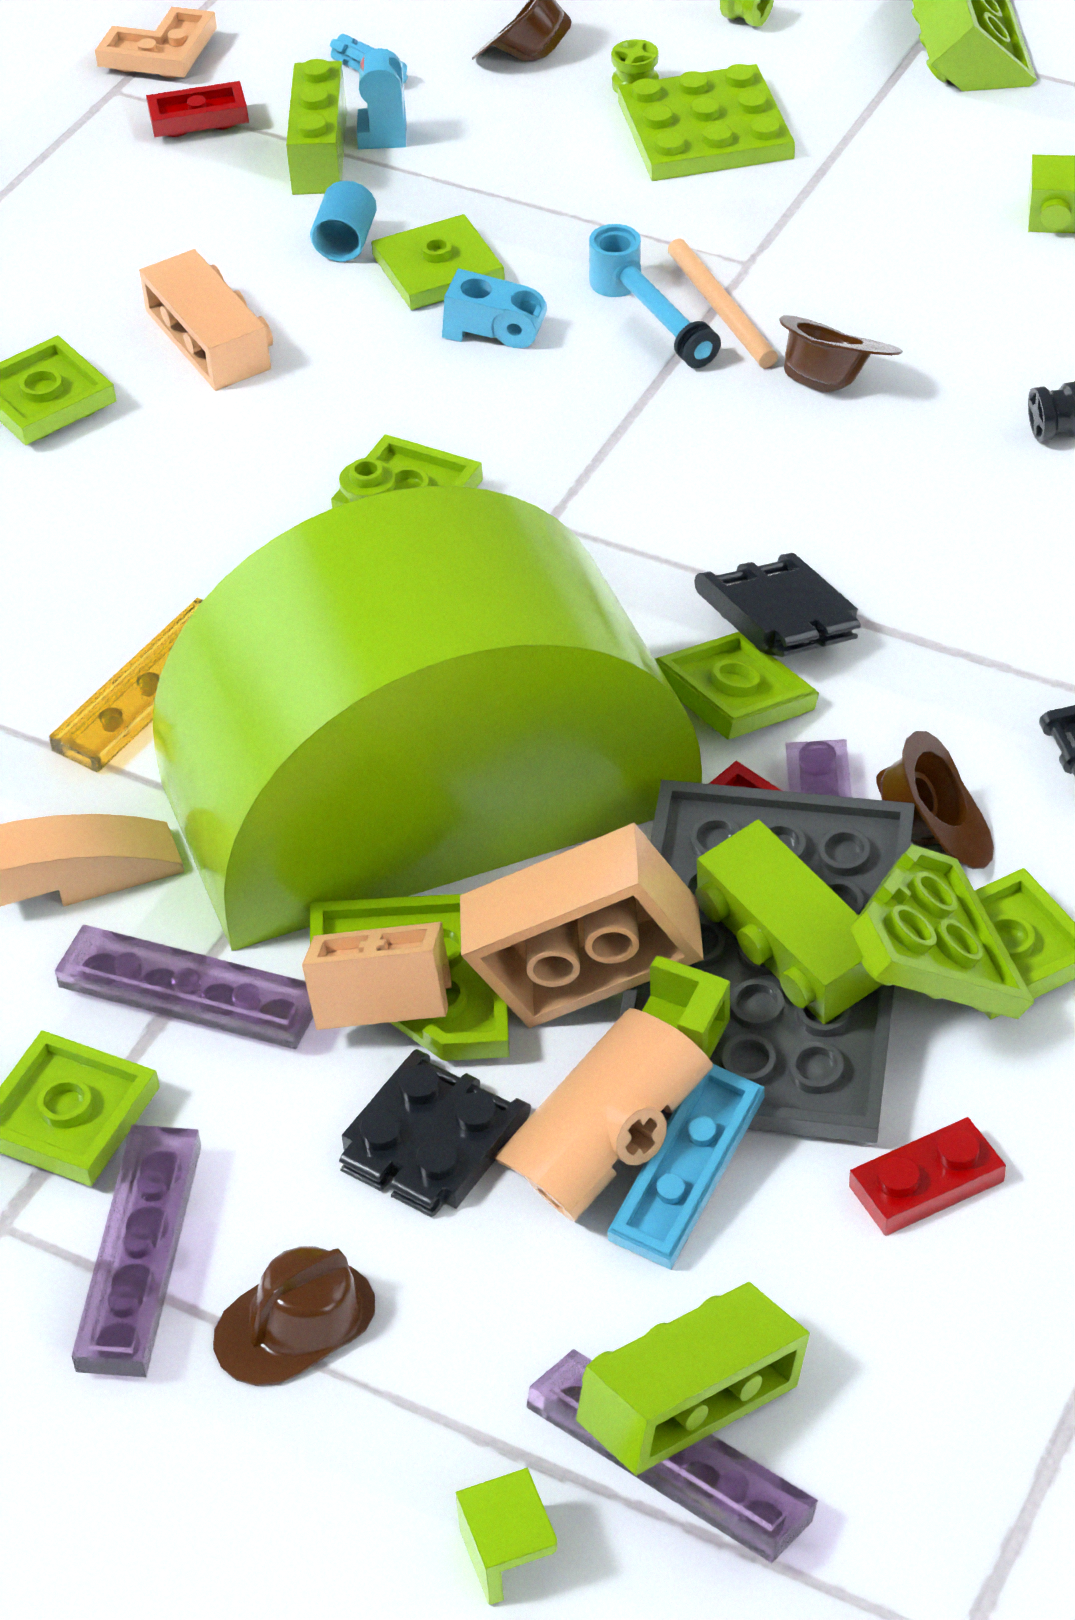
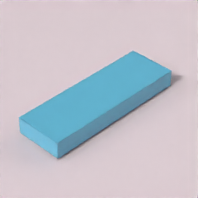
[607,1064,765,1270]

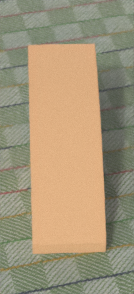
[0,814,184,907]

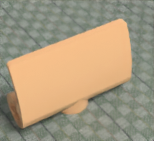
[494,1008,713,1222]

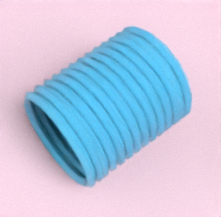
[310,181,377,262]

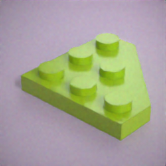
[850,844,1035,1019]
[310,893,510,1061]

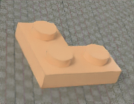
[95,6,217,78]

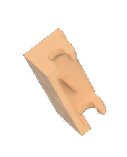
[302,922,452,1030]

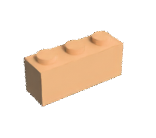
[139,249,273,391]

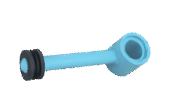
[589,224,721,368]

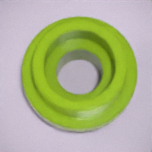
[339,458,396,502]

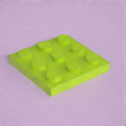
[618,64,795,181]

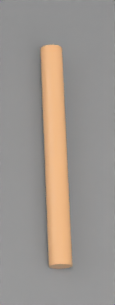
[668,238,778,369]

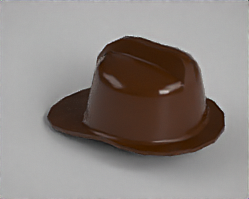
[471,0,572,61]
[779,315,903,392]
[876,731,994,870]
[213,1246,375,1386]

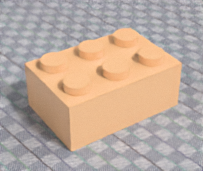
[460,823,704,1029]

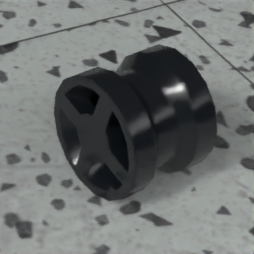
[1028,381,1075,442]

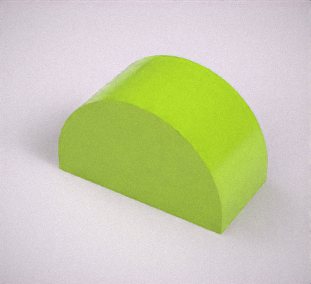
[152,486,702,951]

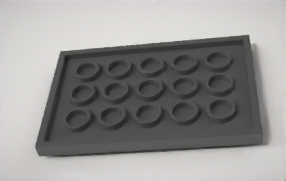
[619,779,915,1143]

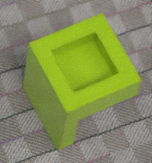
[642,956,730,1059]
[455,1467,558,1605]

